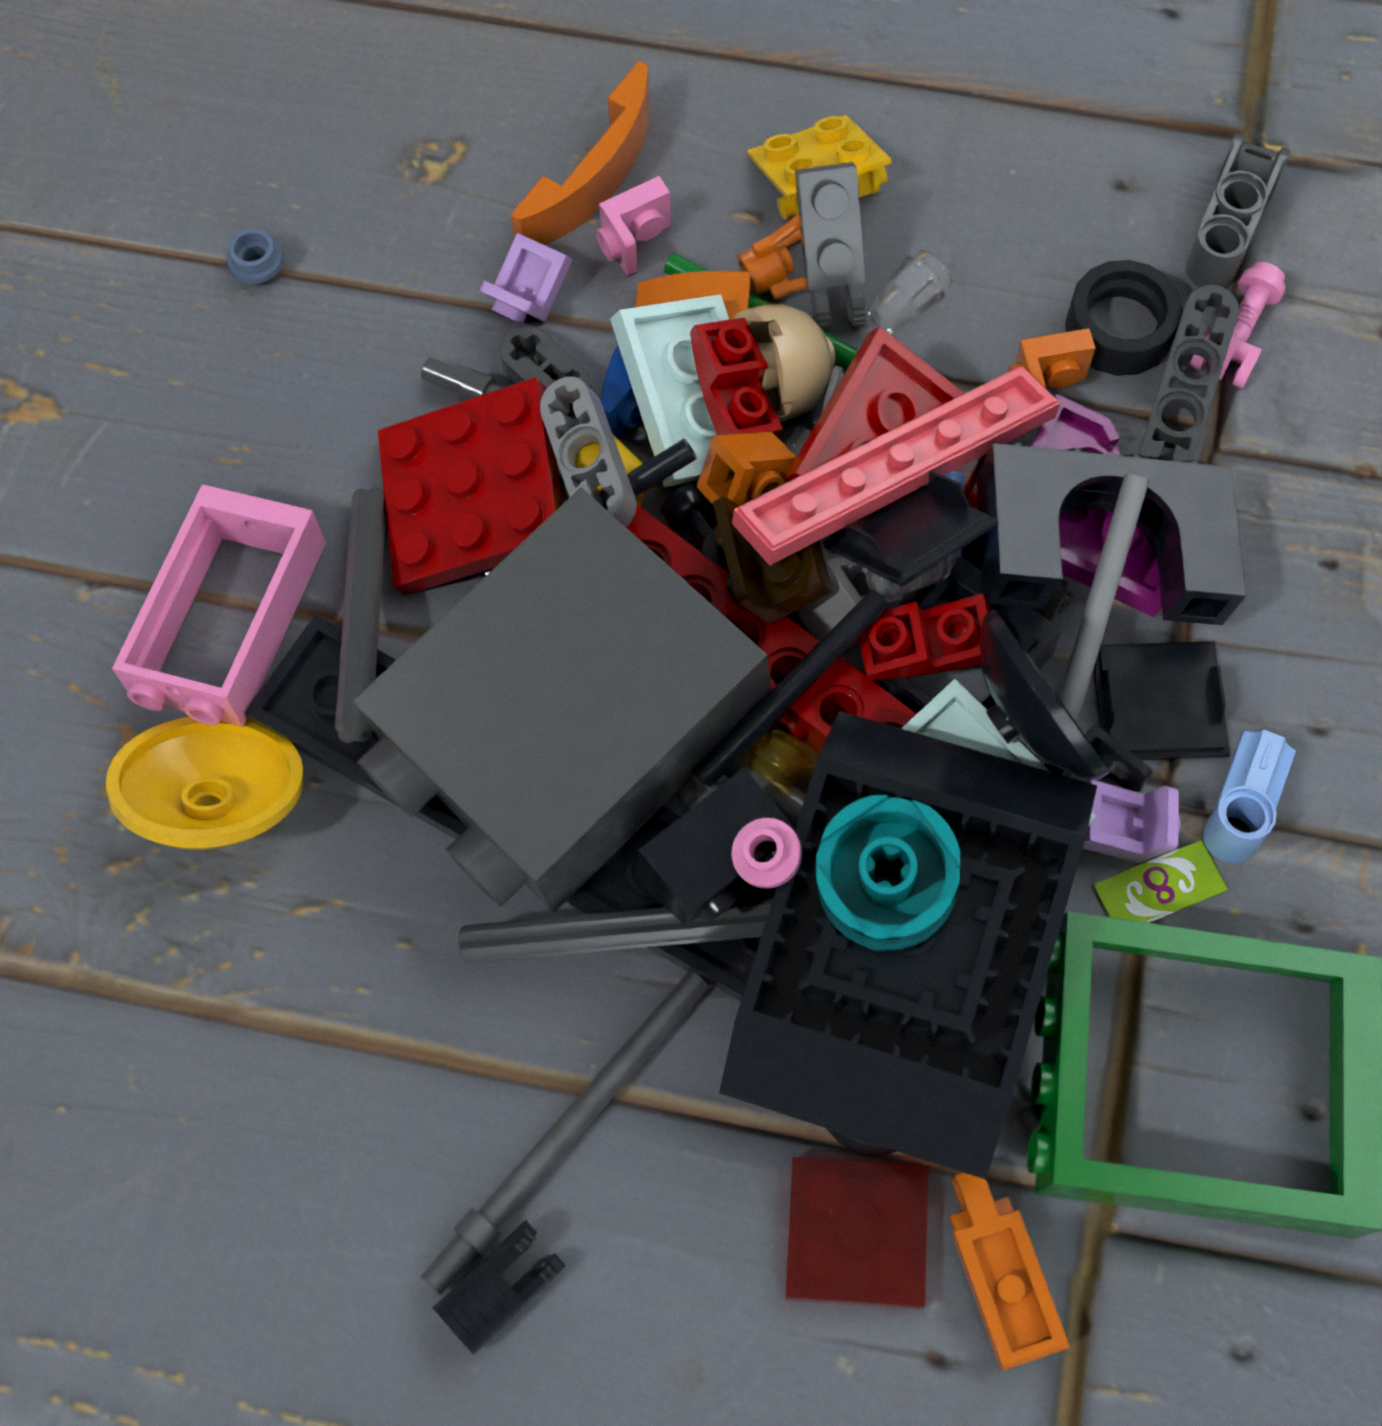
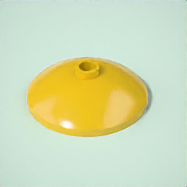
[106,717,303,850]

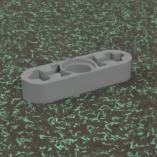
[540,376,637,527]

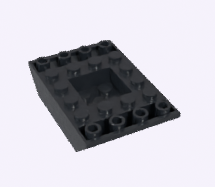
[719,711,1098,1180]

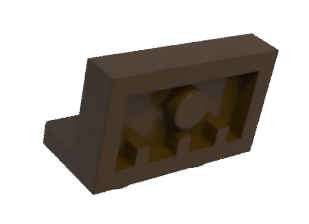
[713,495,833,624]

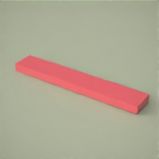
[732,366,1060,566]

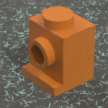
[697,432,796,506]

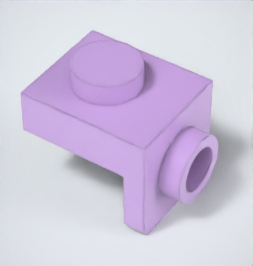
[479,233,573,324]
[1083,779,1181,863]

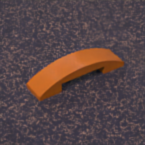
[510,61,650,245]

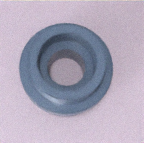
[226,228,284,284]

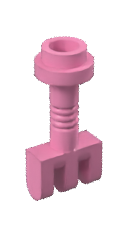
[1189,262,1286,389]

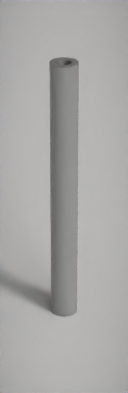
[1059,473,1150,720]

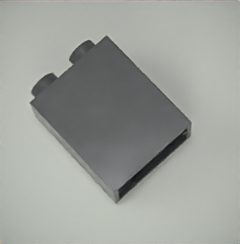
[352,487,771,913]

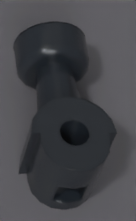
[660,482,730,574]

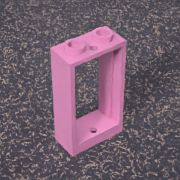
[112,484,326,727]

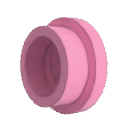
[732,818,802,888]

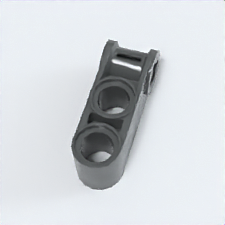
[1186,133,1290,288]

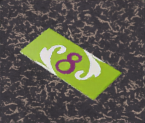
[1093,839,1228,923]

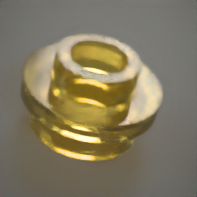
[750,730,812,786]

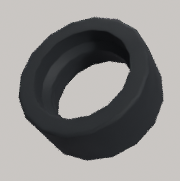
[1065,260,1182,376]

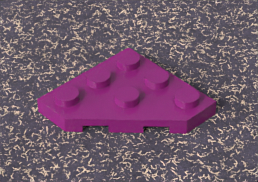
[1031,394,1162,618]

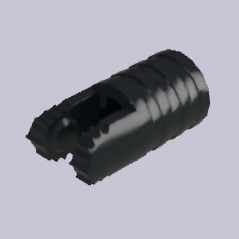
[432,1220,566,1355]

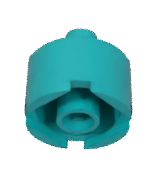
[815,795,961,951]

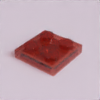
[785,1157,929,1310]

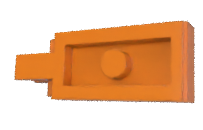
[949,1173,1070,1372]

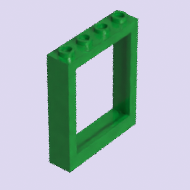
[1027,911,1382,1238]

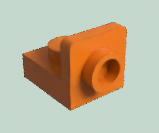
[1008,328,1095,389]

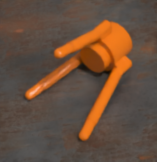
[736,214,808,301]

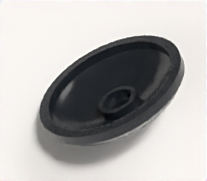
[980,609,1110,780]

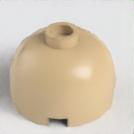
[734,304,835,423]

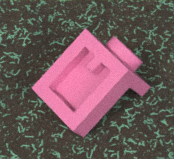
[596,176,671,276]

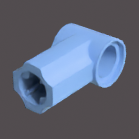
[1203,730,1296,864]

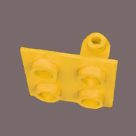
[747,115,892,220]

